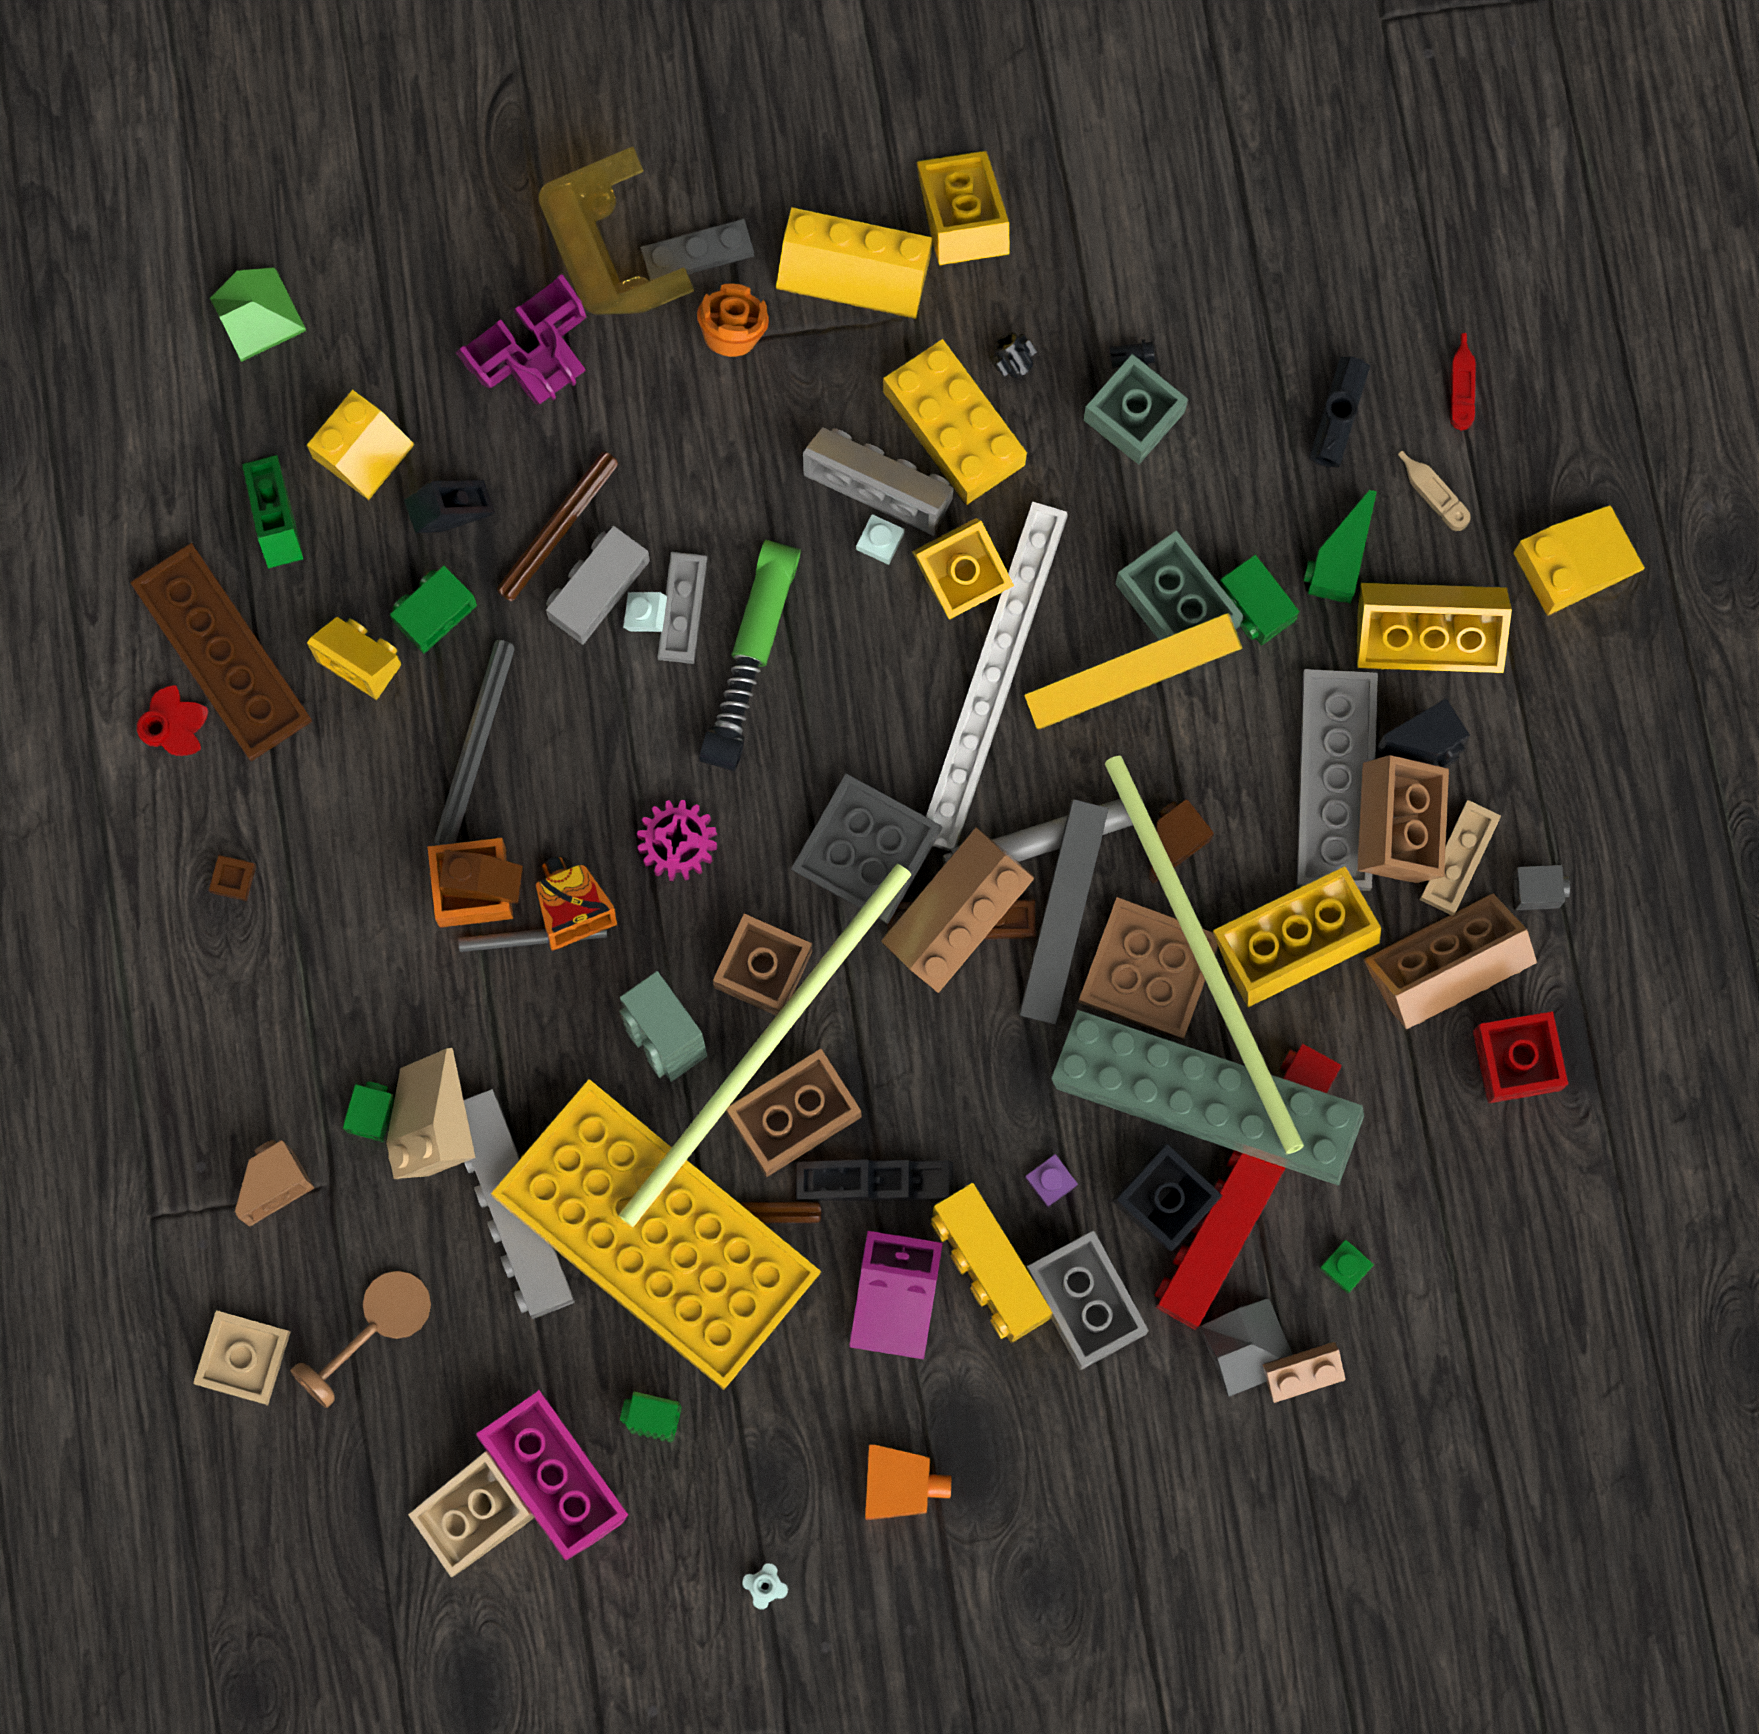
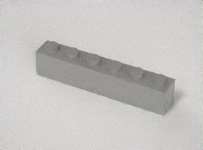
[464,1089,575,1319]

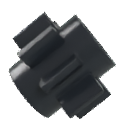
[989,332,1037,378]

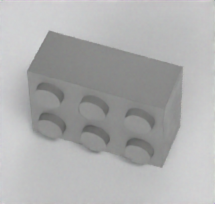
[1026,1230,1149,1370]

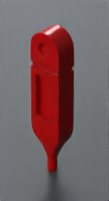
[1450,333,1476,430]

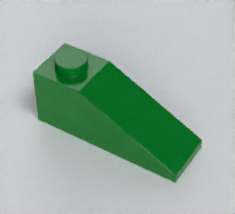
[242,455,303,568]
[1304,490,1377,604]

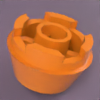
[697,284,769,357]

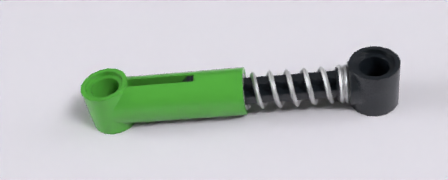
[699,539,801,771]

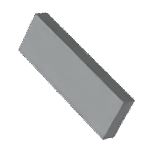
[658,552,708,664]

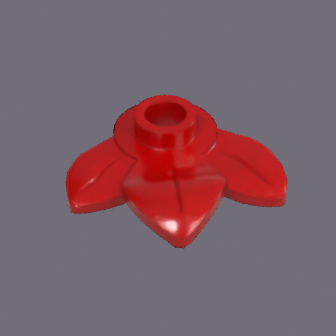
[137,685,209,756]

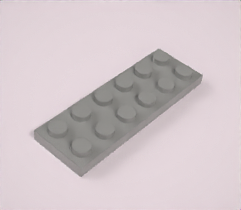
[1296,669,1378,891]

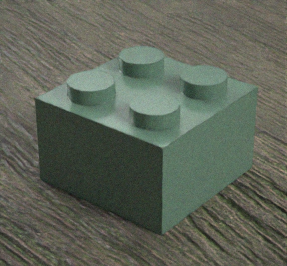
[1083,354,1188,465]

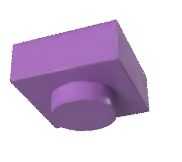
[1025,1154,1078,1208]

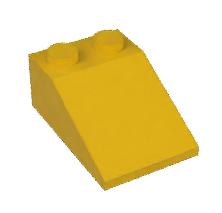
[917,151,1009,265]
[1514,505,1644,616]

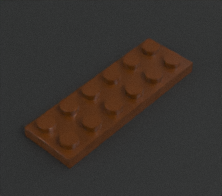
[130,543,312,761]

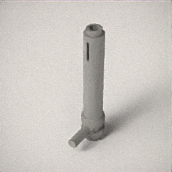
[942,798,1133,864]

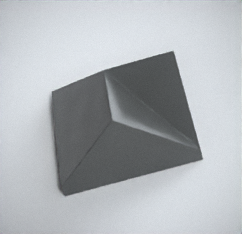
[1199,1298,1293,1397]

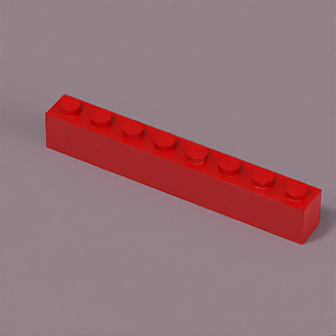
[1154,1043,1342,1330]

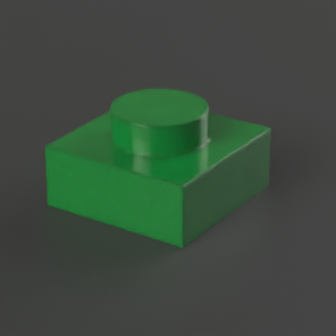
[1320,1240,1374,1294]

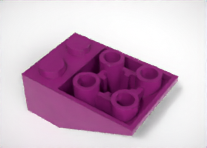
[849,1231,943,1360]

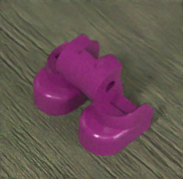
[456,274,587,405]

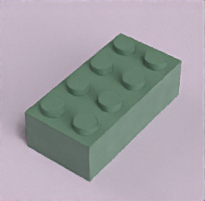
[619,971,707,1082]

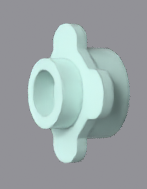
[743,1563,788,1609]

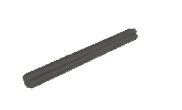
[434,640,514,845]

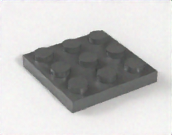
[791,774,943,924]

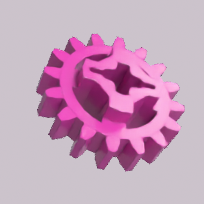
[637,800,717,881]

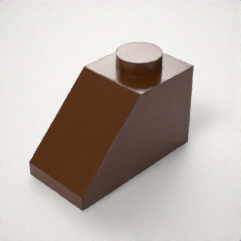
[1148,799,1214,884]
[440,850,523,903]

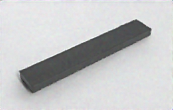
[1019,799,1109,1024]

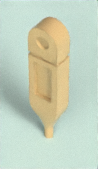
[1398,451,1471,531]

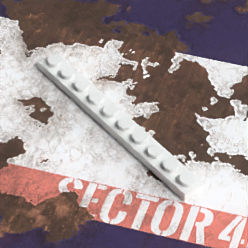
[926,502,1067,851]

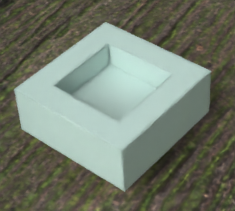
[856,514,905,565]
[624,592,667,631]

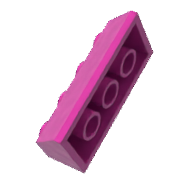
[476,1390,628,1561]

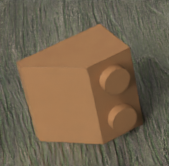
[235,1140,314,1227]

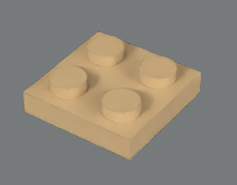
[193,1310,290,1405]

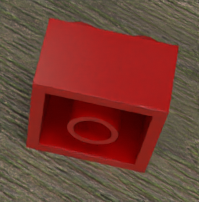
[1473,1011,1568,1104]

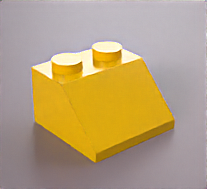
[307,390,414,500]
[912,518,1014,619]
[307,617,401,700]

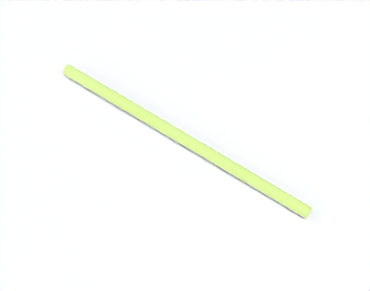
[1105,756,1304,1154]
[618,864,911,1227]

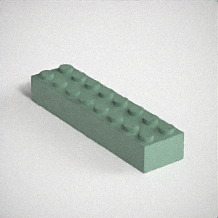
[1052,1010,1364,1186]

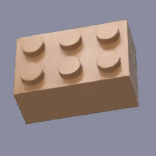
[1357,755,1449,883]
[726,1049,861,1177]

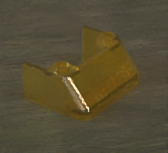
[539,146,694,315]

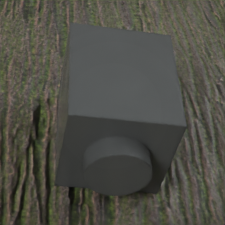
[1512,865,1570,910]

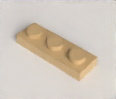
[1420,800,1501,916]

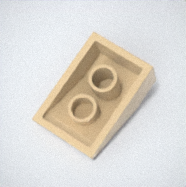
[386,1048,476,1179]
[408,1451,534,1577]

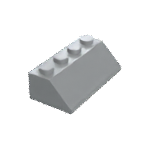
[803,427,954,536]

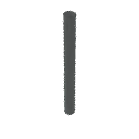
[458,929,608,952]

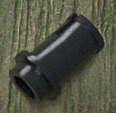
[1109,339,1155,369]

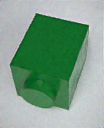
[343,1081,395,1142]

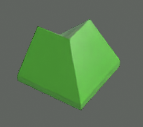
[210,268,306,362]

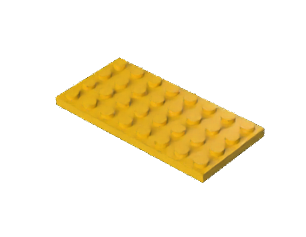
[491,1079,821,1390]

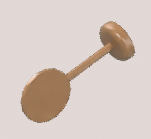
[290,1271,431,1408]

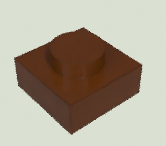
[209,855,256,901]

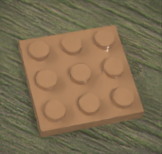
[1078,897,1218,1041]

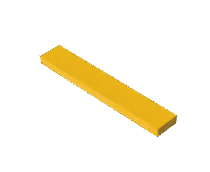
[1025,613,1242,729]

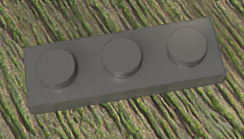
[641,219,754,285]

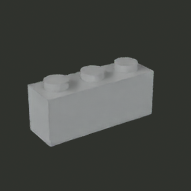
[546,526,650,645]

